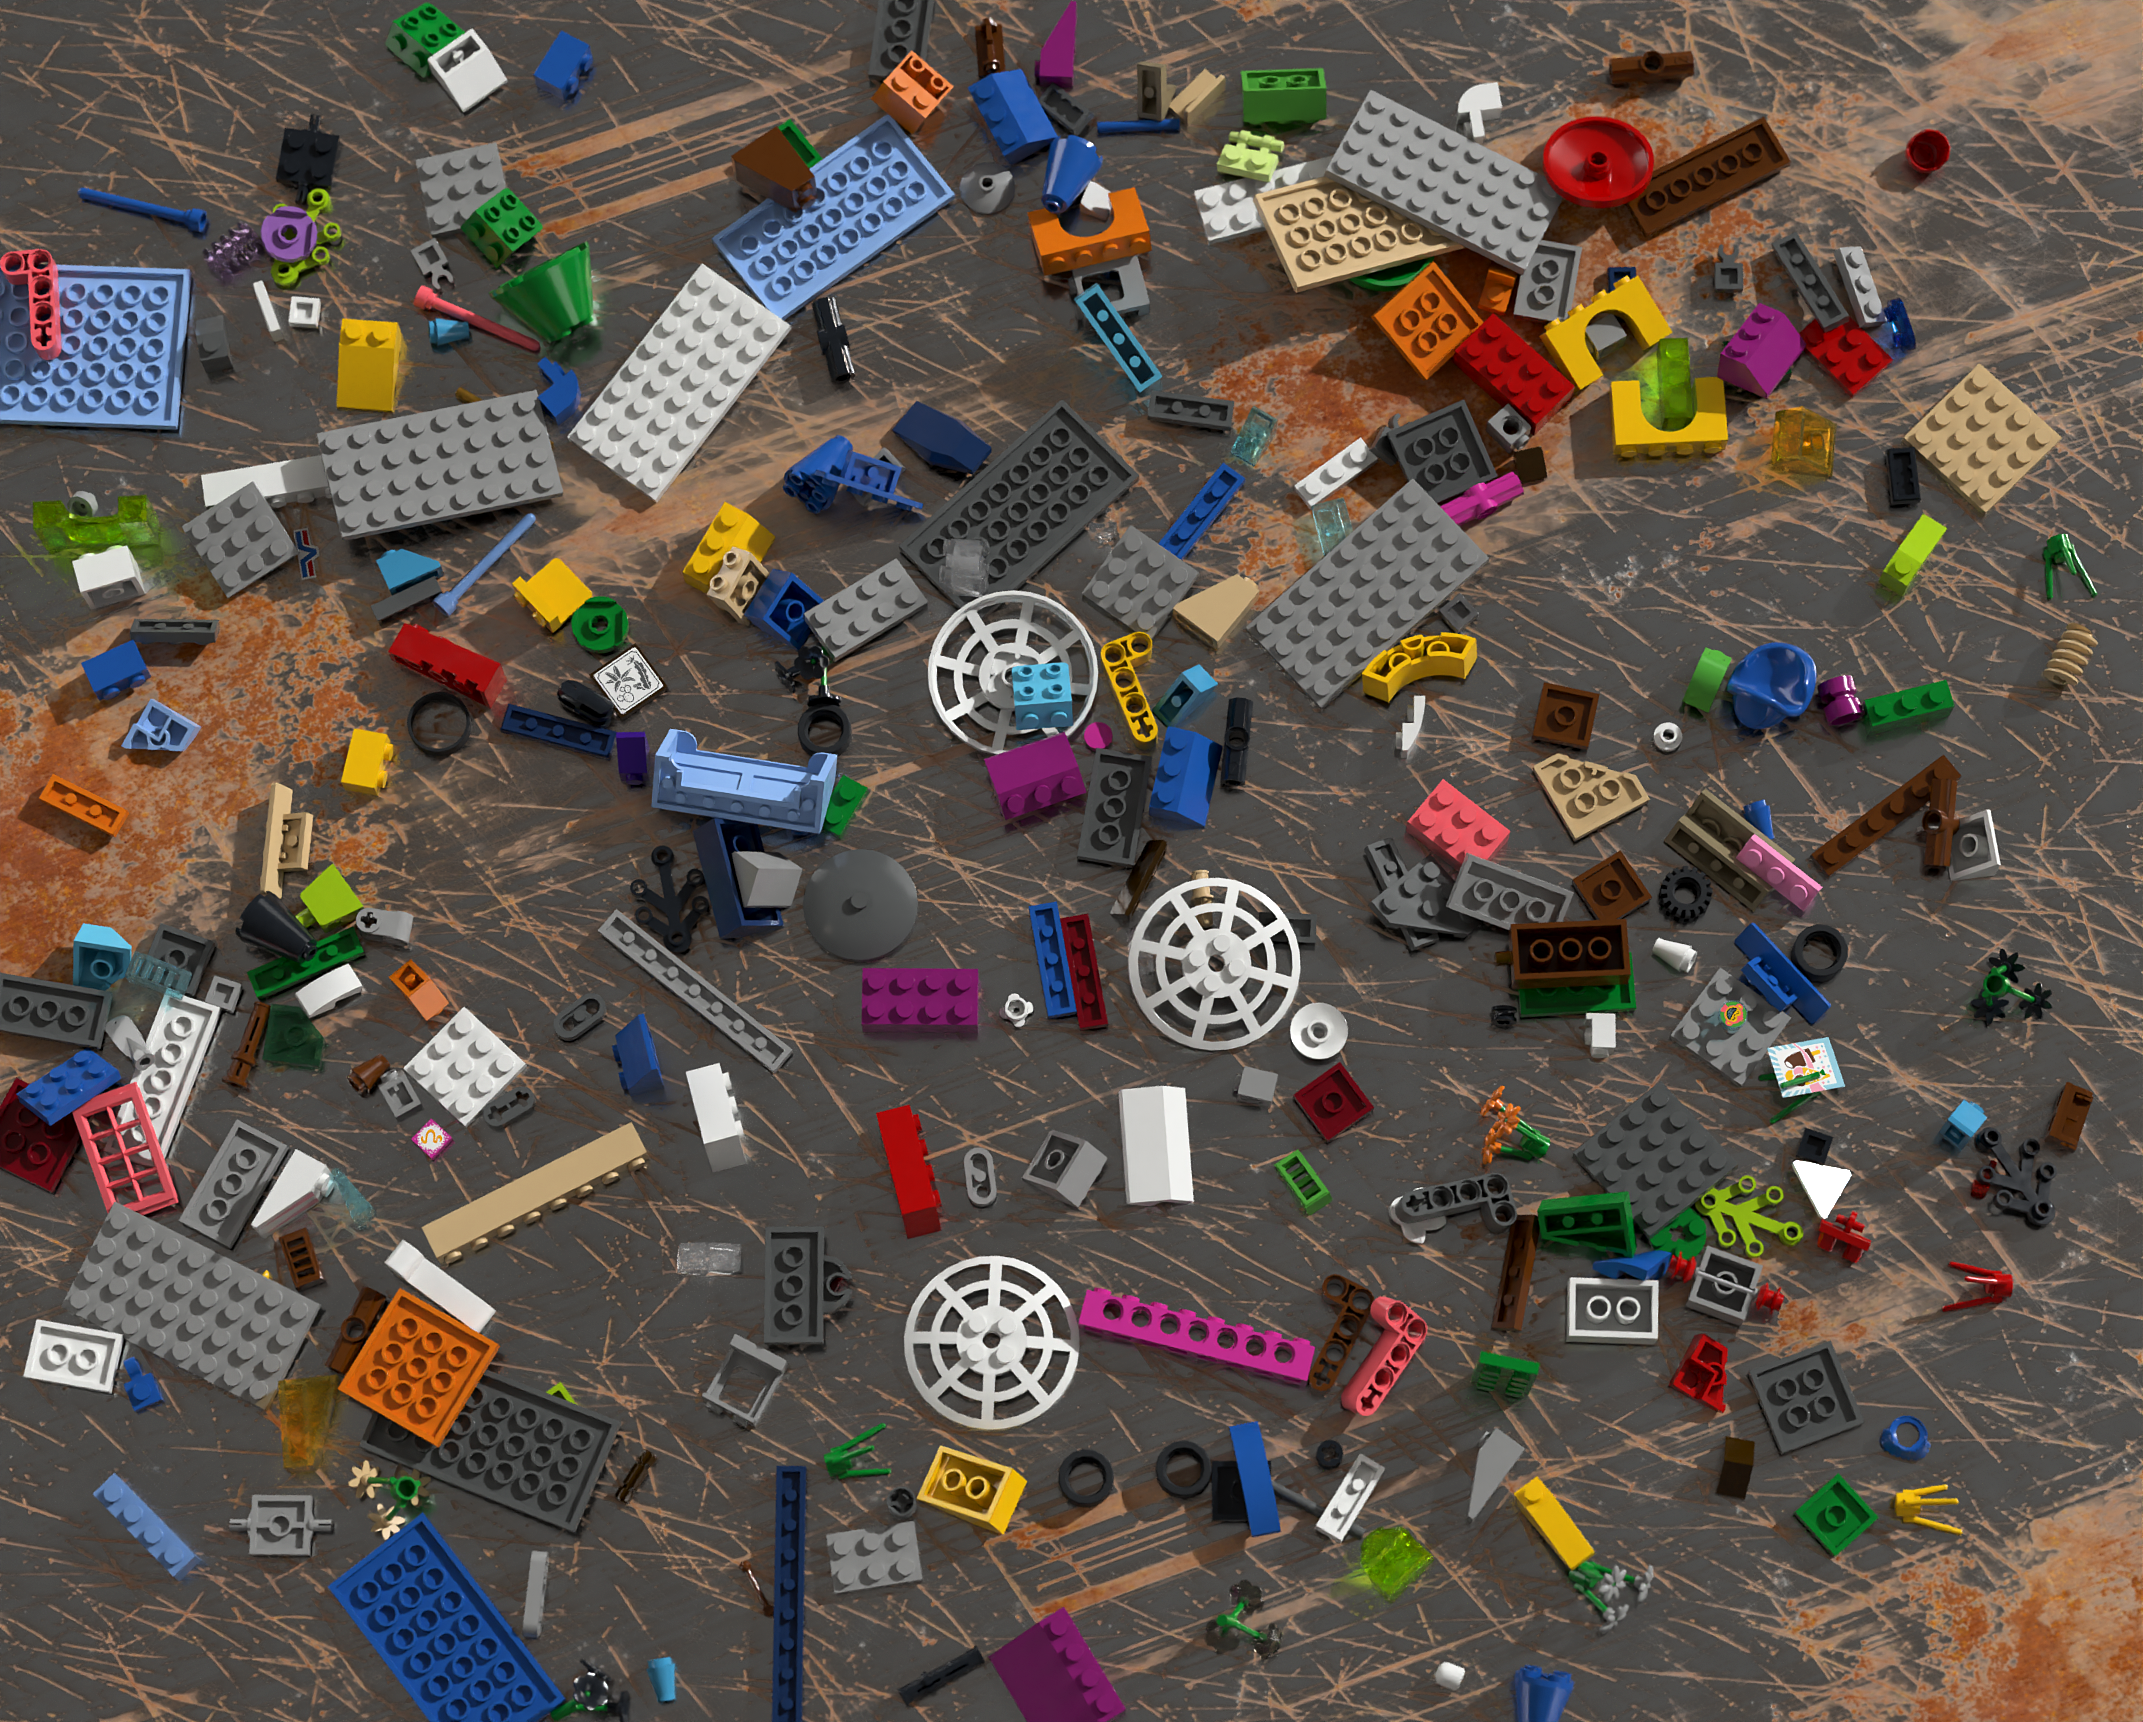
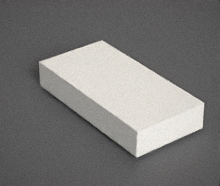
[252,280,284,342]

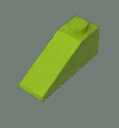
[1878,514,1947,596]

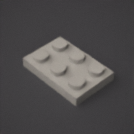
[1513,240,1582,324]
[826,1521,923,1595]

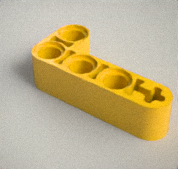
[1100,632,1158,750]

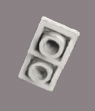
[1396,696,1425,758]
[295,964,362,1018]

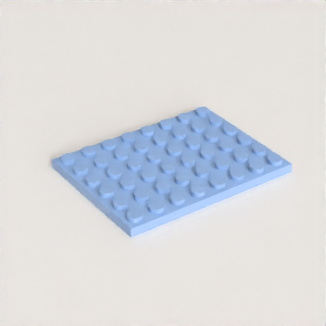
[0,264,192,430]

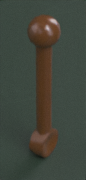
[739,1560,774,1617]

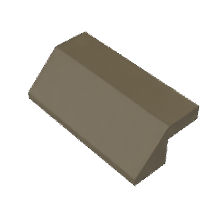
[1664,789,1796,911]

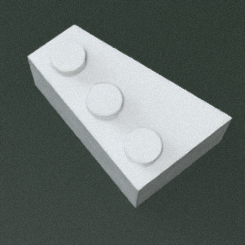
[686,1063,746,1173]

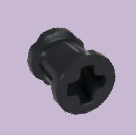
[1316,1440,1343,1471]

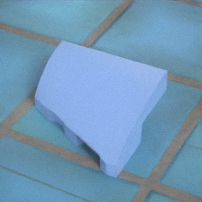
[121,699,201,751]

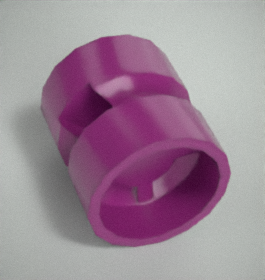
[1817,675,1864,726]

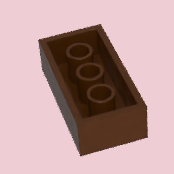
[1508,919,1631,989]

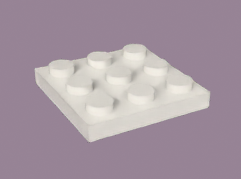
[403,1007,527,1128]

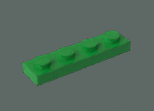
[247,926,365,1000]

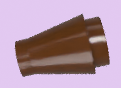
[346,1053,390,1094]

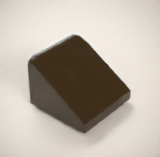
[1513,446,1547,484]

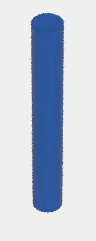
[1097,118,1180,133]

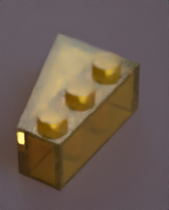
[278,1375,342,1474]

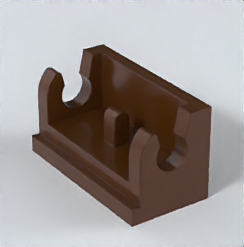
[2044,1082,2094,1152]

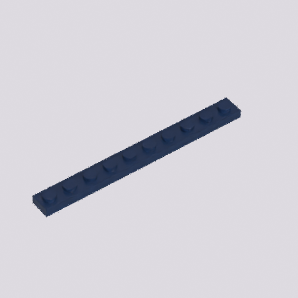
[772,1466,807,1722]

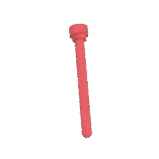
[414,285,540,351]

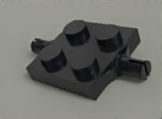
[276,114,340,205]

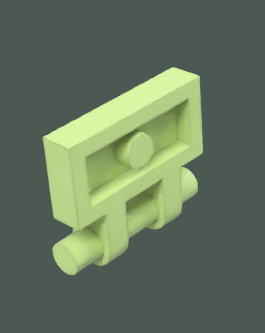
[1217,130,1284,182]

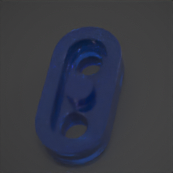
[1884,298,1916,353]

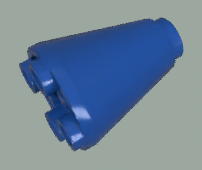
[783,435,853,514]
[1514,1665,1574,1722]

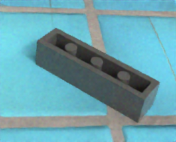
[371,576,443,626]

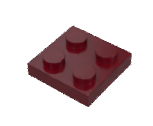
[1293,1062,1374,1143]

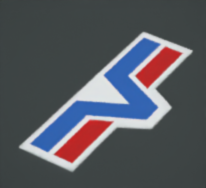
[293,528,320,580]

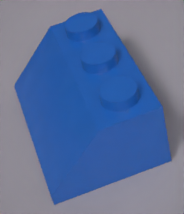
[967,69,1057,166]
[1149,726,1223,828]

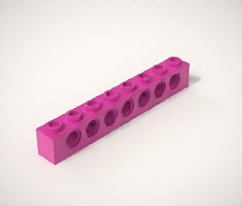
[1078,1288,1315,1386]

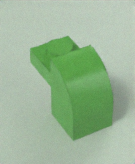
[1682,647,1732,712]

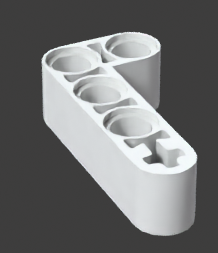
[384,1240,496,1333]

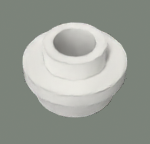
[1653,723,1682,751]

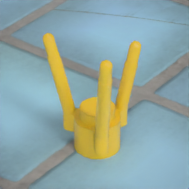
[1895,1484,1962,1535]

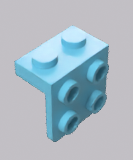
[1012,662,1073,730]

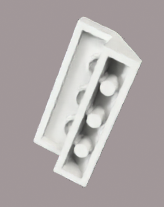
[1118,1086,1194,1206]

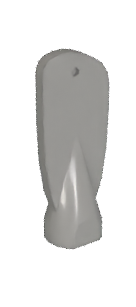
[105,1015,155,1071]

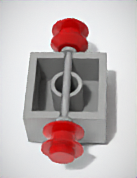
[1667,1246,1785,1326]

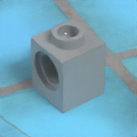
[1585,313,1627,361]
[1486,404,1531,454]
[1233,1066,1278,1108]

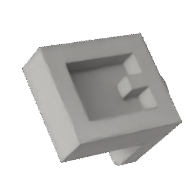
[377,1069,421,1117]

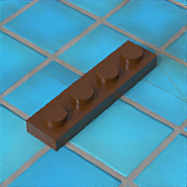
[1492,1215,1540,1331]

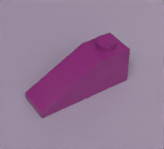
[1034,1,1077,88]

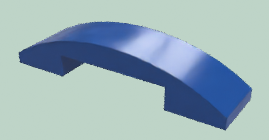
[1229,1421,1281,1538]

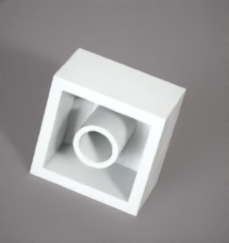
[72,545,145,610]

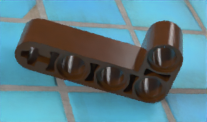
[1308,1274,1374,1396]

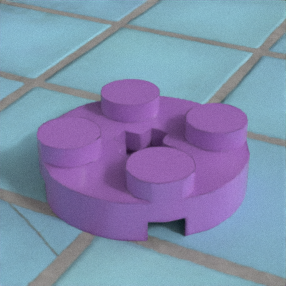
[261,206,317,263]

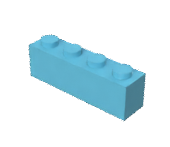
[1074,283,1163,392]

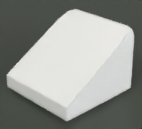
[1080,181,1111,221]

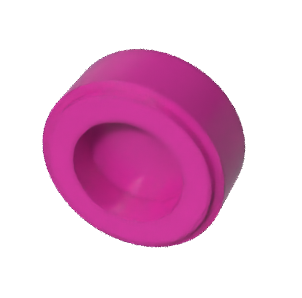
[1084,722,1113,752]

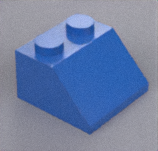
[744,569,824,651]

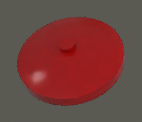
[1543,116,1654,208]

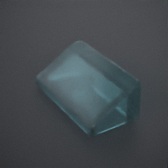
[1311,498,1353,557]

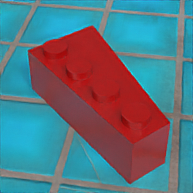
[388,623,507,709]

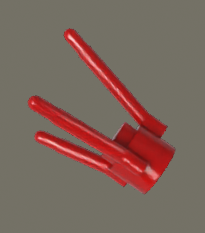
[1942,1261,2013,1312]

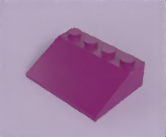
[988,1607,1126,1722]

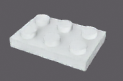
[23,1319,124,1393]

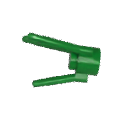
[2043,534,2097,599]
[1758,1069,1826,1124]
[824,1423,892,1480]

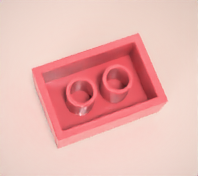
[1406,779,1511,872]

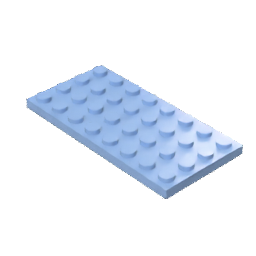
[711,114,955,321]

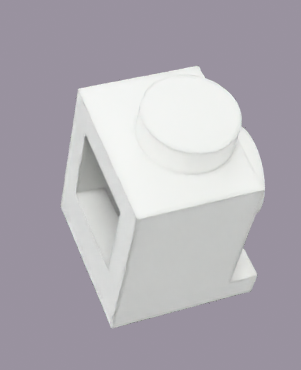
[1584,1013,1616,1058]

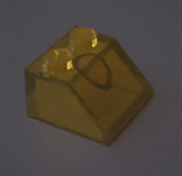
[1771,406,1837,477]

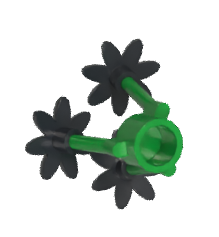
[1971,948,2053,1025]

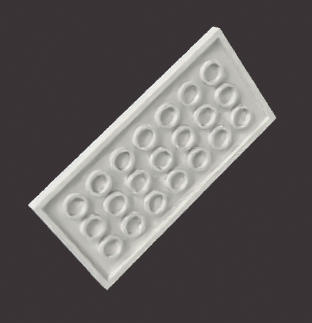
[567,264,791,503]

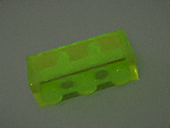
[1656,338,1693,429]

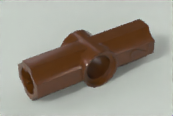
[1609,51,1694,85]
[1922,779,1960,867]
[325,1286,387,1376]

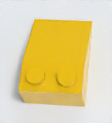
[336,319,402,413]
[916,1445,1027,1535]

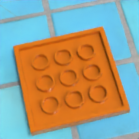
[338,1288,500,1448]

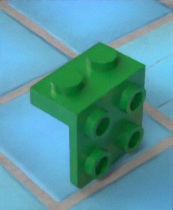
[385,3,465,78]
[460,188,543,269]

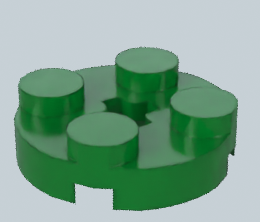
[571,596,629,654]
[1648,1208,1706,1263]

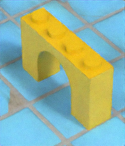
[1539,275,1673,393]
[1609,377,1728,457]

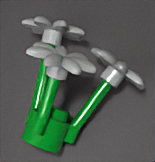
[1569,1561,1654,1634]

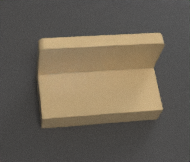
[1168,69,1226,127]

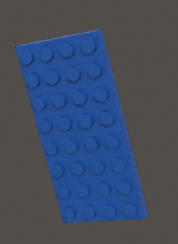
[328,1513,566,1722]

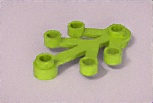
[271,189,341,285]
[1694,1175,1803,1259]

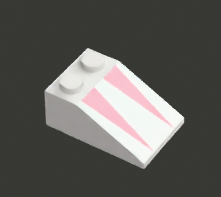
[251,1149,335,1239]

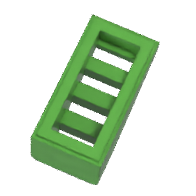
[1274,1149,1332,1216]

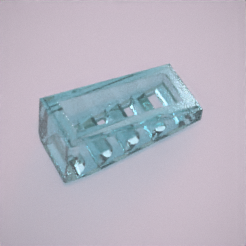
[125,951,192,1000]
[332,1167,377,1229]

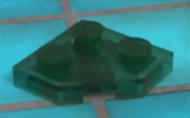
[262,1004,325,1068]

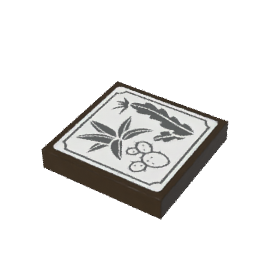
[589,643,669,721]

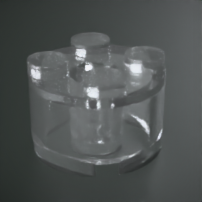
[939,538,990,597]

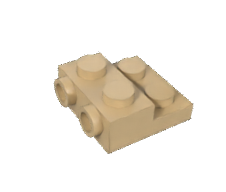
[707,547,770,626]

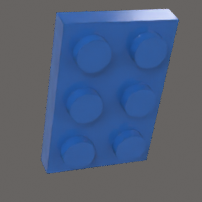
[17,1047,121,1126]

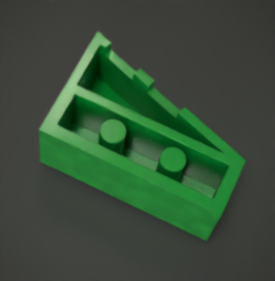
[1537,1191,1637,1258]

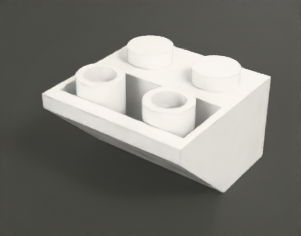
[427,29,508,113]

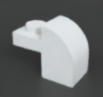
[1456,82,1502,146]

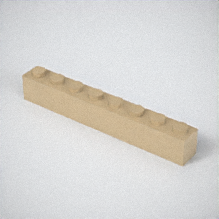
[422,1122,649,1264]

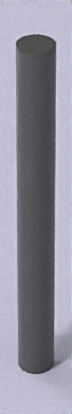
[1271,1480,1366,1540]

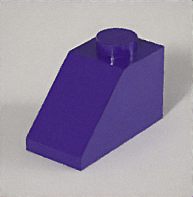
[616,732,650,785]

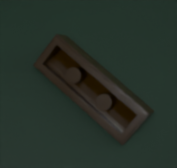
[1110,840,1167,923]

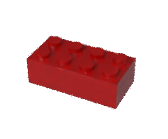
[1453,313,1575,435]

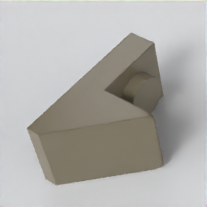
[1137,61,1176,121]

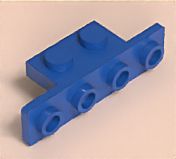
[814,450,923,512]
[1735,923,1831,1024]

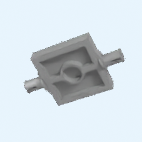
[230,1495,332,1556]

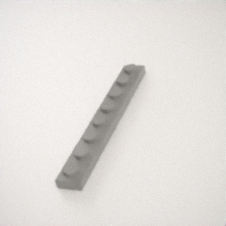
[598,909,793,1074]

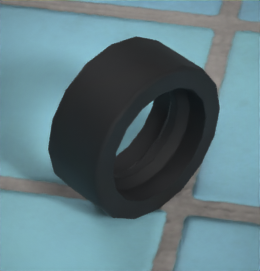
[798,703,852,757]
[1791,924,1848,982]
[1155,1440,1212,1499]
[1058,1449,1114,1508]

